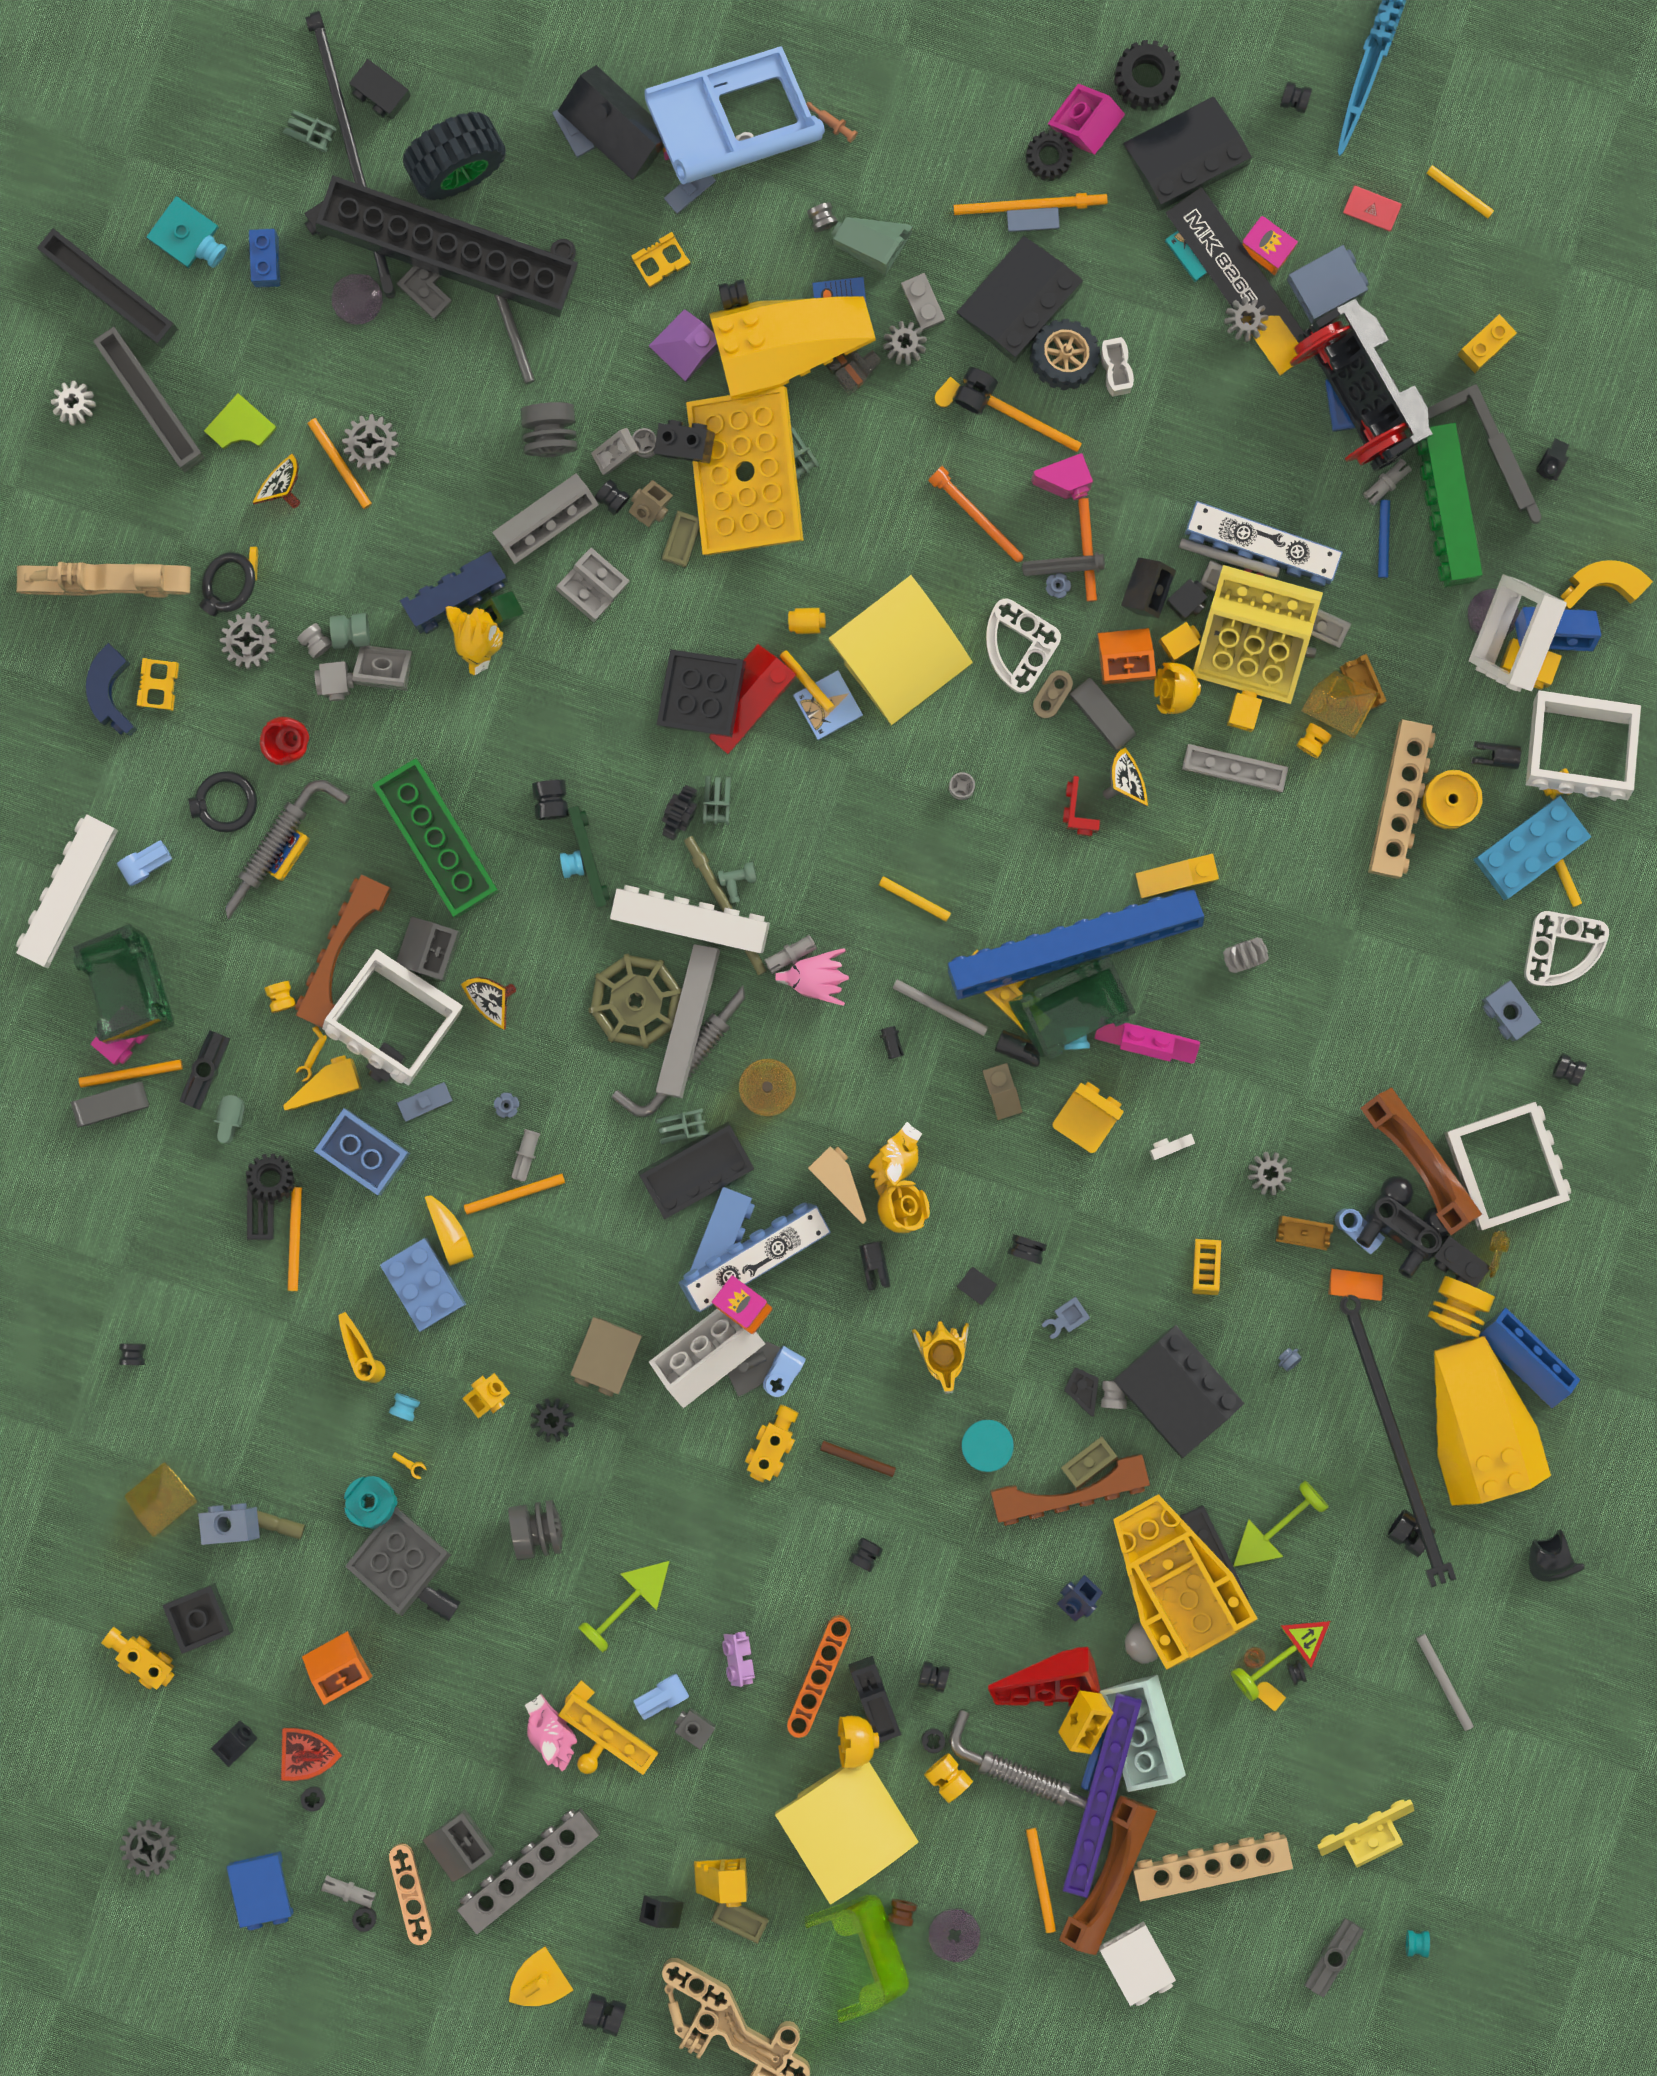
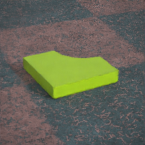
[204,393,277,449]

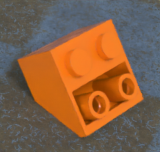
[1098,628,1156,685]
[302,1631,373,1705]

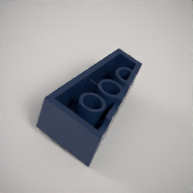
[399,551,508,634]

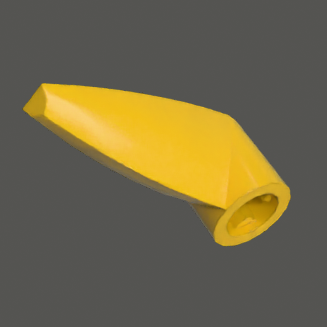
[425,1195,474,1266]
[338,1312,385,1383]

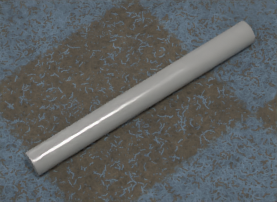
[1179,538,1280,578]
[893,979,988,1036]
[1416,1634,1474,1731]

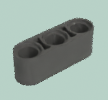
[1069,678,1136,751]
[70,1082,150,1128]

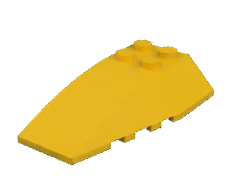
[709,296,876,399]
[1434,1336,1551,1506]
[1113,1494,1258,1670]

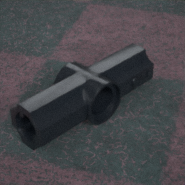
[179,1030,230,1110]

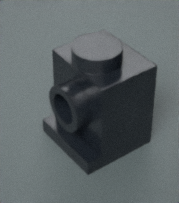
[366,1042,407,1083]

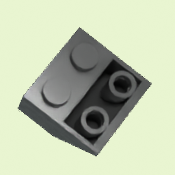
[396,917,461,982]
[423,1809,495,1882]

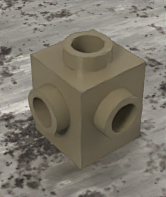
[629,480,673,527]

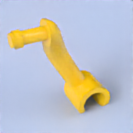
[296,1026,327,1082]

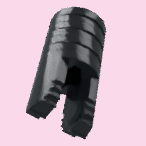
[1471,741,1521,769]
[995,1029,1045,1068]
[859,1241,890,1291]
[417,1586,461,1622]

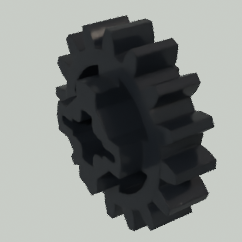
[661,785,698,841]

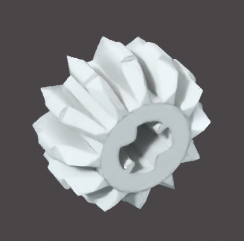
[51,381,96,426]

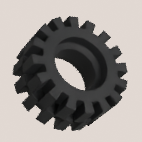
[1026,130,1073,181]
[246,1154,295,1204]

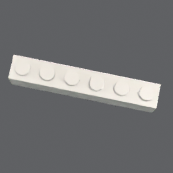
[16,814,118,968]
[610,885,770,953]

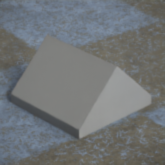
[352,646,412,691]

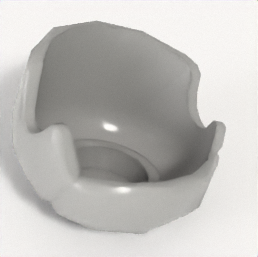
[1125,1622,1159,1664]

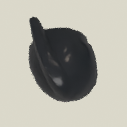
[1529,1529,1584,1582]

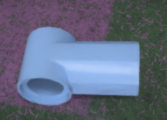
[117,840,173,886]
[1335,1208,1385,1254]
[633,1674,689,1720]

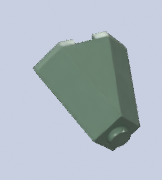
[831,217,912,276]

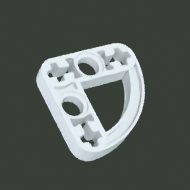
[986,599,1061,694]
[1524,911,1609,986]

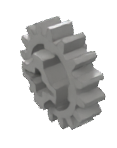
[342,414,399,472]
[220,612,277,669]

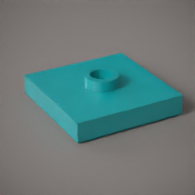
[146,196,219,269]

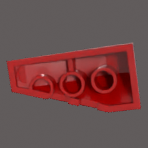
[709,644,796,754]
[988,1647,1101,1706]

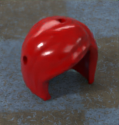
[259,717,309,765]

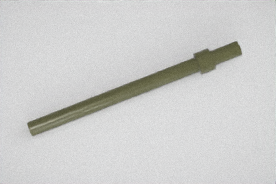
[684,836,767,976]

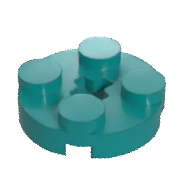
[344,1476,398,1529]

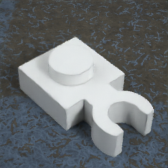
[1149,1134,1195,1160]

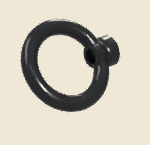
[199,552,255,617]
[188,771,257,833]

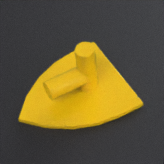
[509,1946,573,2006]

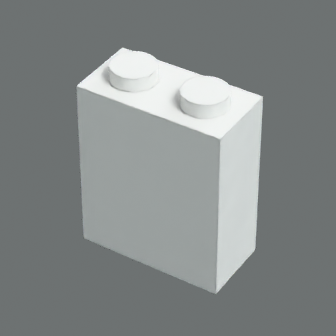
[1099,1921,1176,2006]

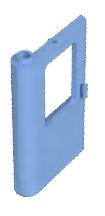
[645,46,825,184]

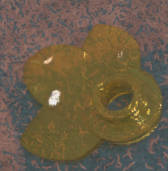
[1489,1230,1510,1278]

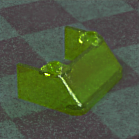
[805,1895,909,2023]

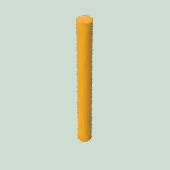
[987,396,1082,452]
[307,418,372,509]
[79,1059,183,1088]
[464,1174,565,1215]
[288,1187,302,1291]
[1026,1828,1056,1933]

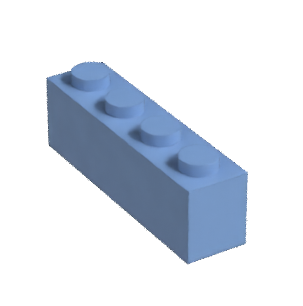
[690,1187,755,1271]

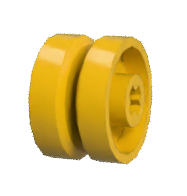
[1421,770,1482,829]

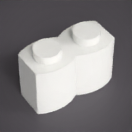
[1100,337,1134,397]

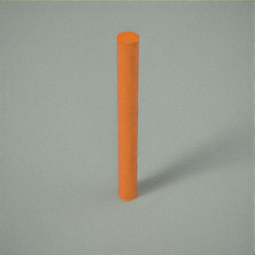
[1078,498,1097,602]

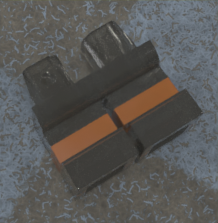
[825,348,881,396]

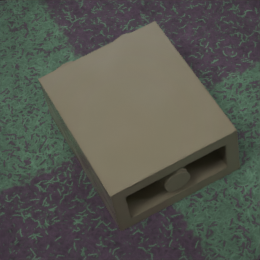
[570,1317,642,1397]

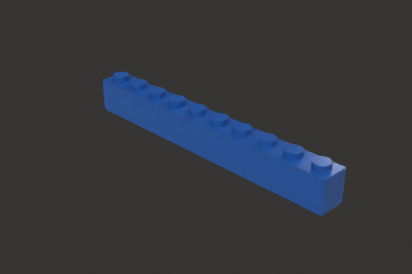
[948,889,1204,1000]

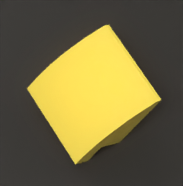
[1193,565,1323,704]
[829,575,973,726]
[775,1762,918,1905]

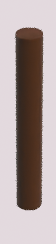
[820,1441,896,1477]

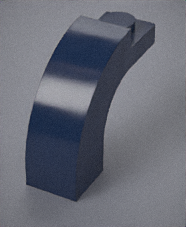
[86,643,137,736]

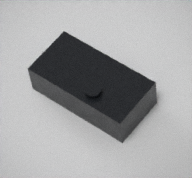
[558,65,664,180]

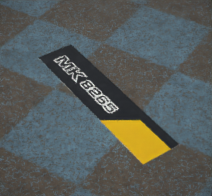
[1166,187,1303,375]

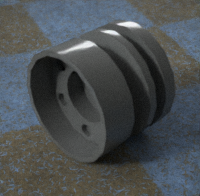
[520,402,578,457]
[508,1499,563,1561]

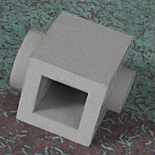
[315,661,354,701]

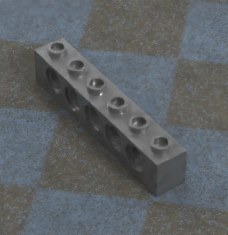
[457,1808,600,1934]

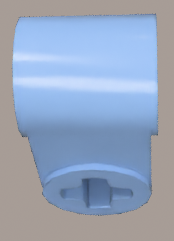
[763,1346,806,1397]

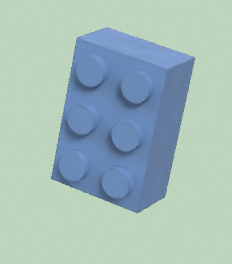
[314,1108,410,1196]
[380,1238,467,1332]

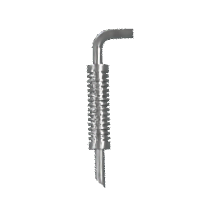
[226,780,350,920]
[612,985,745,1117]
[949,1710,1087,1809]

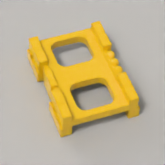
[631,232,690,288]
[137,658,179,711]

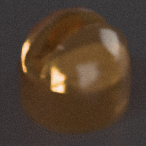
[1244,1647,1266,1669]

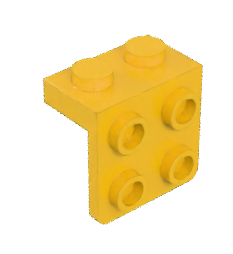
[1052,1081,1124,1153]

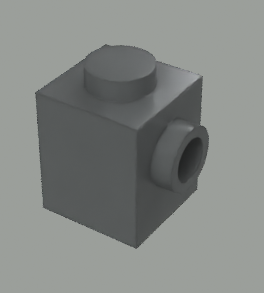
[674,1708,716,1750]

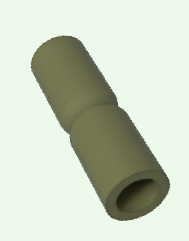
[257,1510,305,1540]

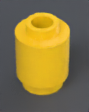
[788,608,826,634]

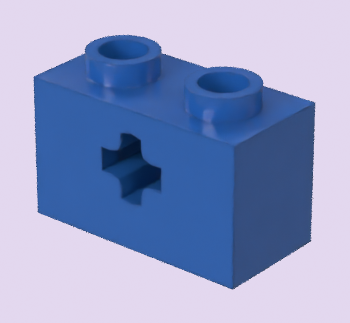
[249,229,281,288]

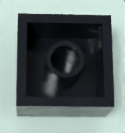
[162,1583,234,1654]

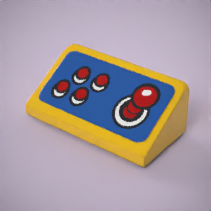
[267,829,310,881]

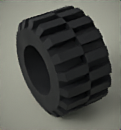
[1114,40,1180,111]

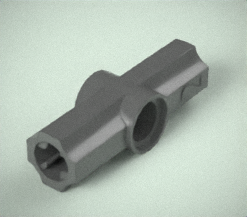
[1304,1917,1364,1997]

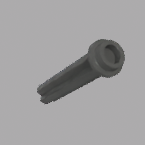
[1022,552,1105,576]

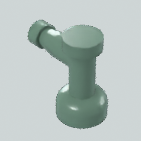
[718,862,757,903]

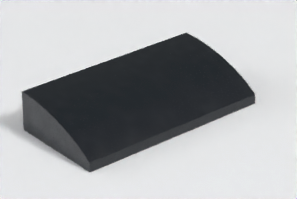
[638,1122,754,1220]

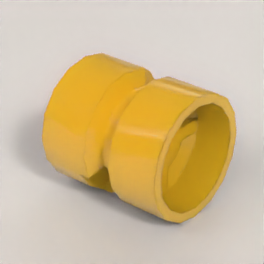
[924,1753,973,1803]

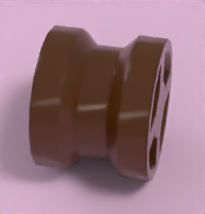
[887,1899,917,1926]

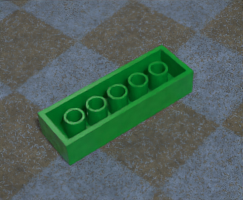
[1415,423,1483,588]
[372,758,499,919]

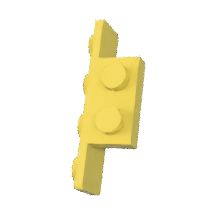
[1317,1799,1414,1868]

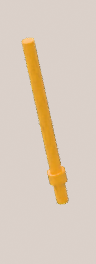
[953,193,1108,215]

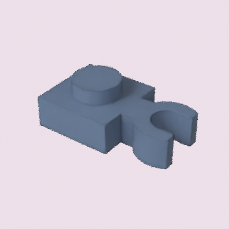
[1042,1296,1090,1339]

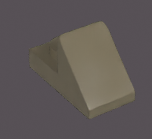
[982,1063,1022,1120]

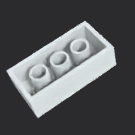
[649,1309,765,1408]

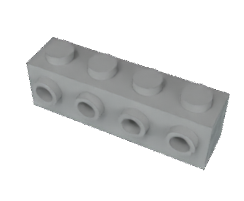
[492,473,599,564]

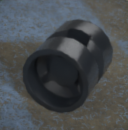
[952,367,998,415]
[532,780,569,820]
[1386,1509,1436,1557]
[582,1993,627,2037]

